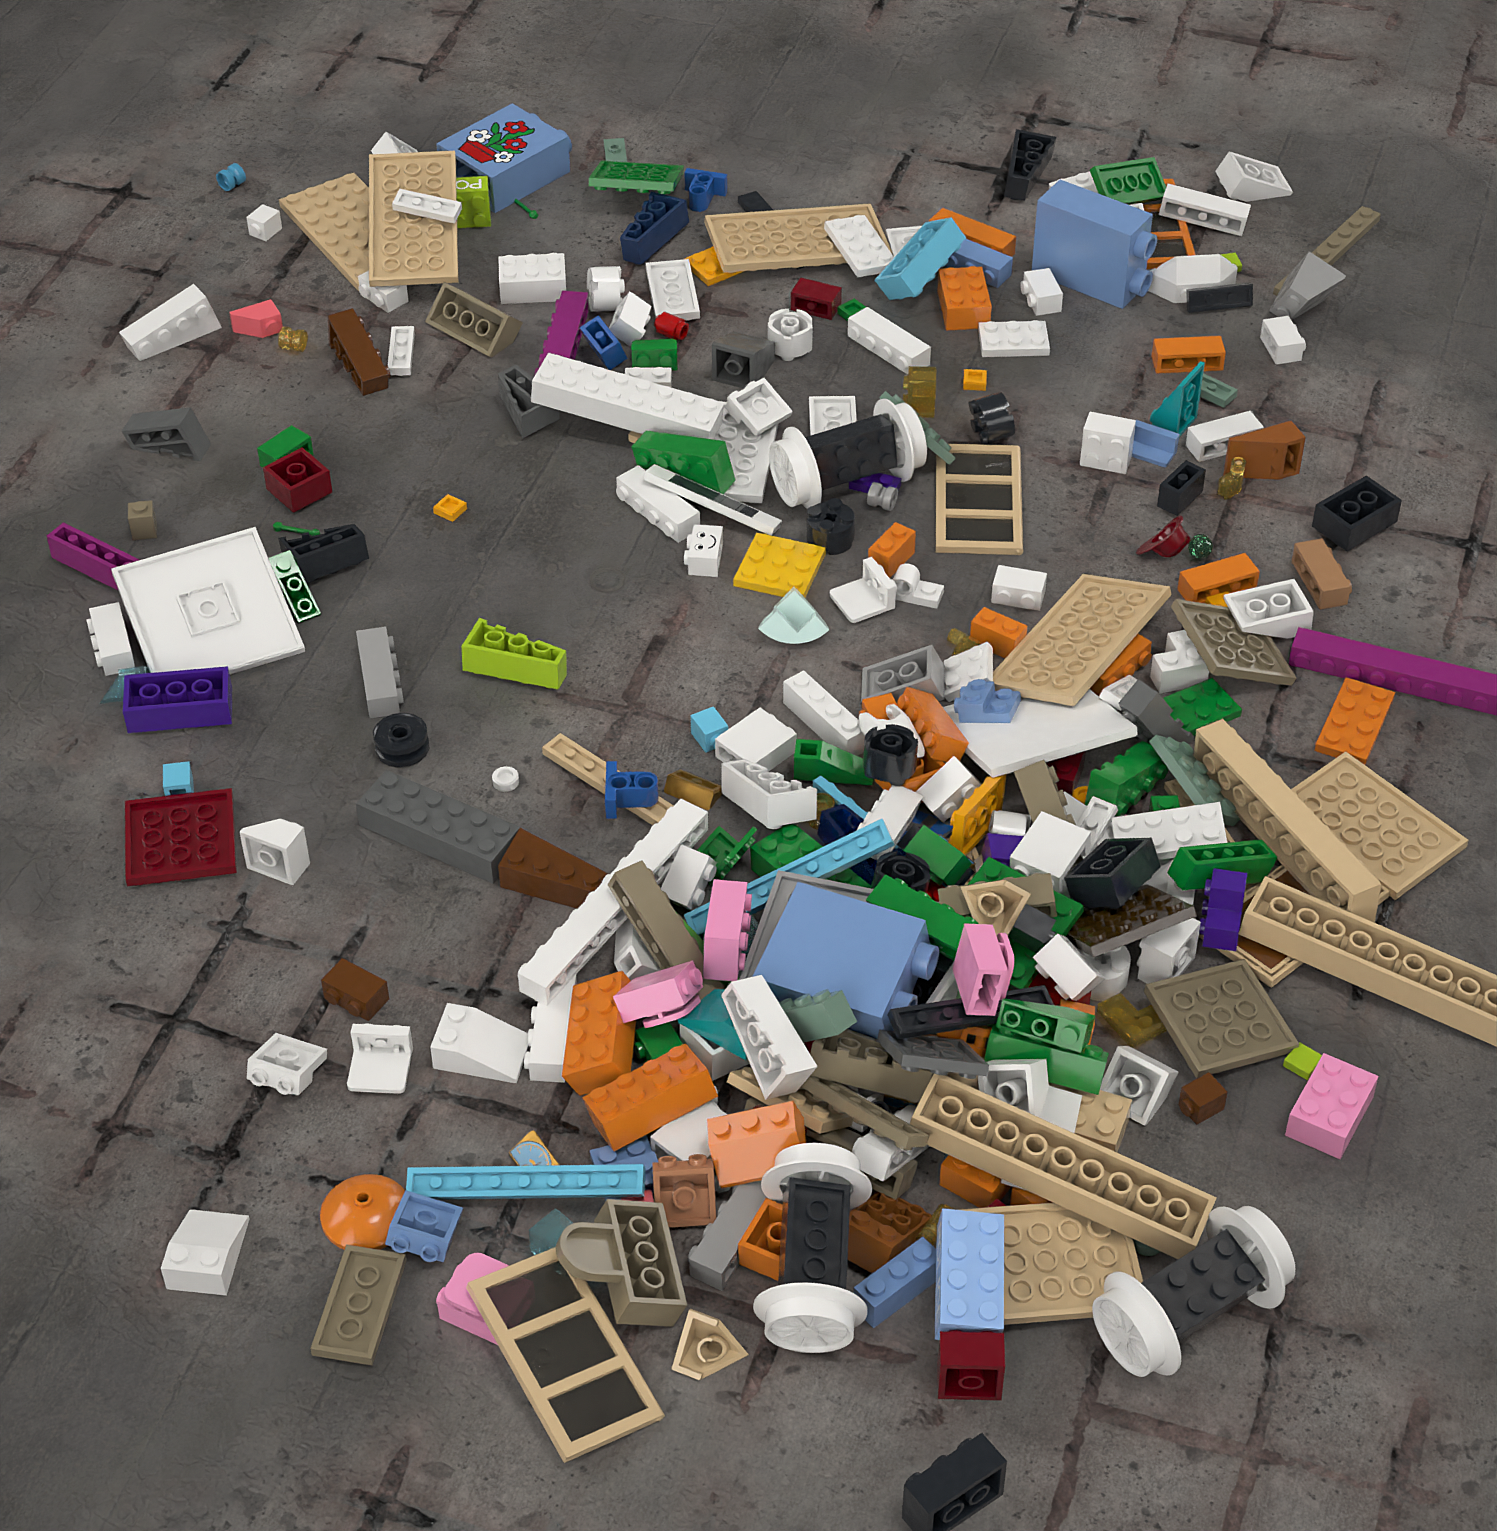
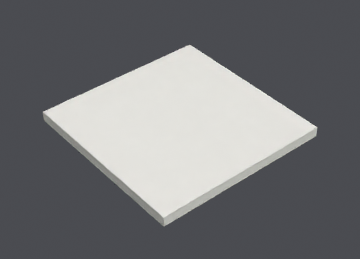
[112,527,305,675]
[943,689,1138,778]

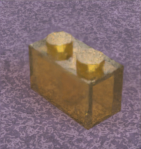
[903,366,936,418]

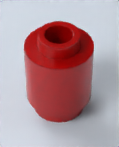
[654,312,689,340]

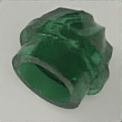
[1188,534,1213,559]

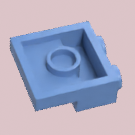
[954,679,1021,723]
[590,1135,658,1201]
[385,1190,463,1262]

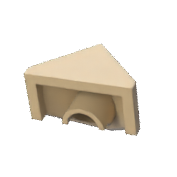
[961,880,1031,936]
[672,1309,749,1380]

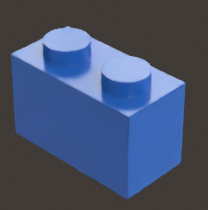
[580,315,628,370]

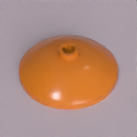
[320,1174,405,1250]

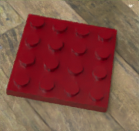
[125,788,237,887]

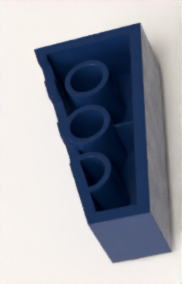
[620,192,689,265]

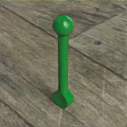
[514,199,538,219]
[273,522,320,536]

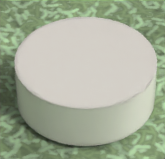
[492,766,519,792]

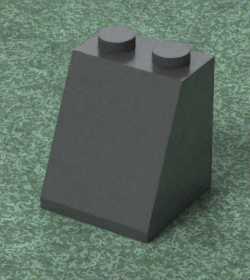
[712,331,775,389]

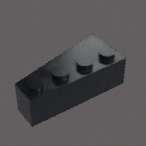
[1004,129,1057,201]

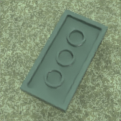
[879,391,955,465]
[1149,735,1241,826]

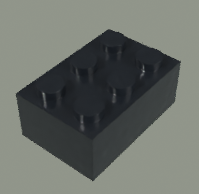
[1312,475,1402,551]
[1064,837,1161,909]
[902,1433,1007,1531]

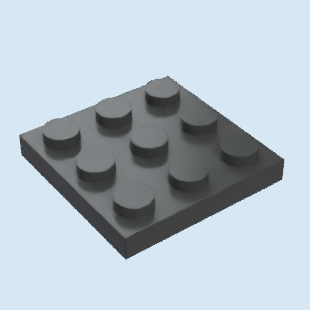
[877,1029,989,1079]

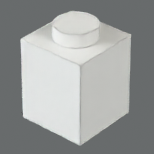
[247,204,282,241]

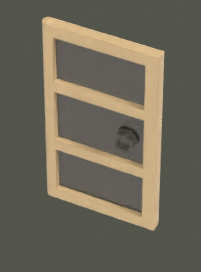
[936,444,1023,555]
[466,1247,665,1463]

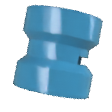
[216,163,246,191]

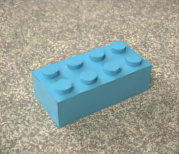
[875,217,966,300]

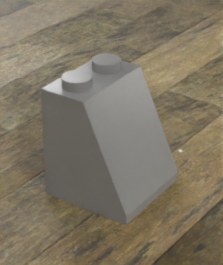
[1269,252,1346,321]

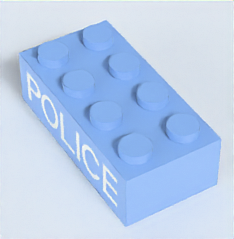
[935,1208,1004,1340]

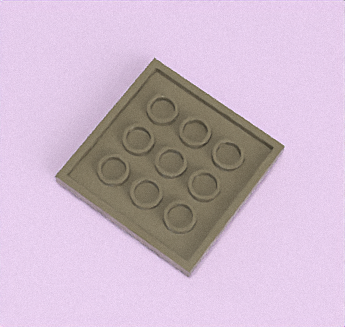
[1171,599,1297,686]
[1144,959,1300,1078]

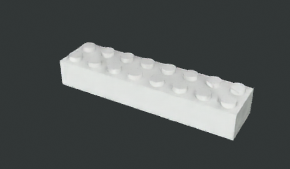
[531,353,724,440]

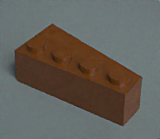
[328,308,391,396]
[498,828,608,909]

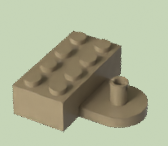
[556,1199,687,1327]

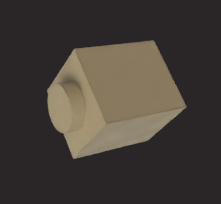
[128,501,157,540]

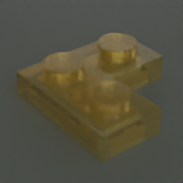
[1097,993,1167,1048]

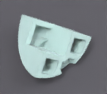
[758,587,829,644]

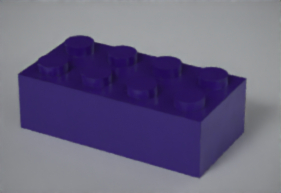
[123,666,232,733]

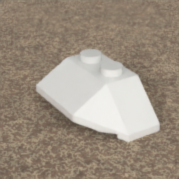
[1148,254,1238,303]

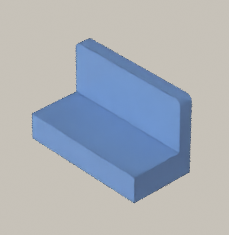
[1132,420,1179,467]

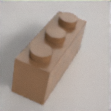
[1292,538,1352,610]

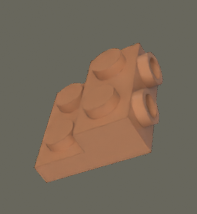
[652,1154,716,1228]

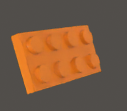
[1314,677,1395,765]

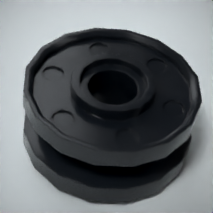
[373,713,430,767]

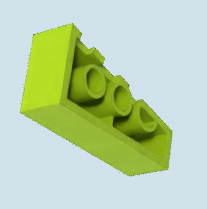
[461,618,567,689]

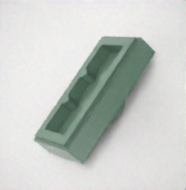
[603,138,627,162]

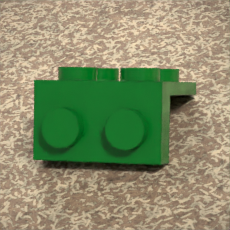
[631,339,678,371]
[697,826,758,885]

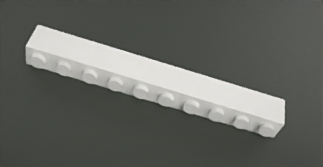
[518,799,708,1006]

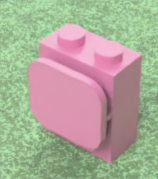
[952,924,1014,1016]
[613,961,703,1028]
[436,1253,535,1345]

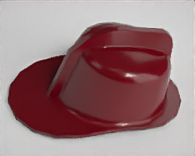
[1136,516,1190,557]

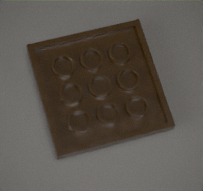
[1065,884,1197,957]

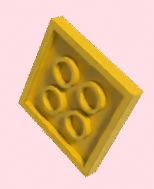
[733,532,826,597]

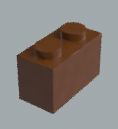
[321,958,390,1021]

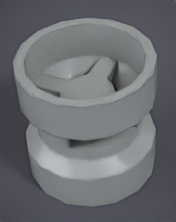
[867,482,898,511]

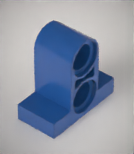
[684,168,727,212]
[605,761,659,819]

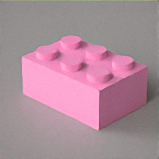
[703,879,752,981]
[1285,1053,1379,1159]

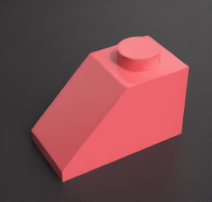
[229,299,284,338]

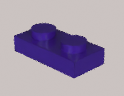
[849,473,901,493]

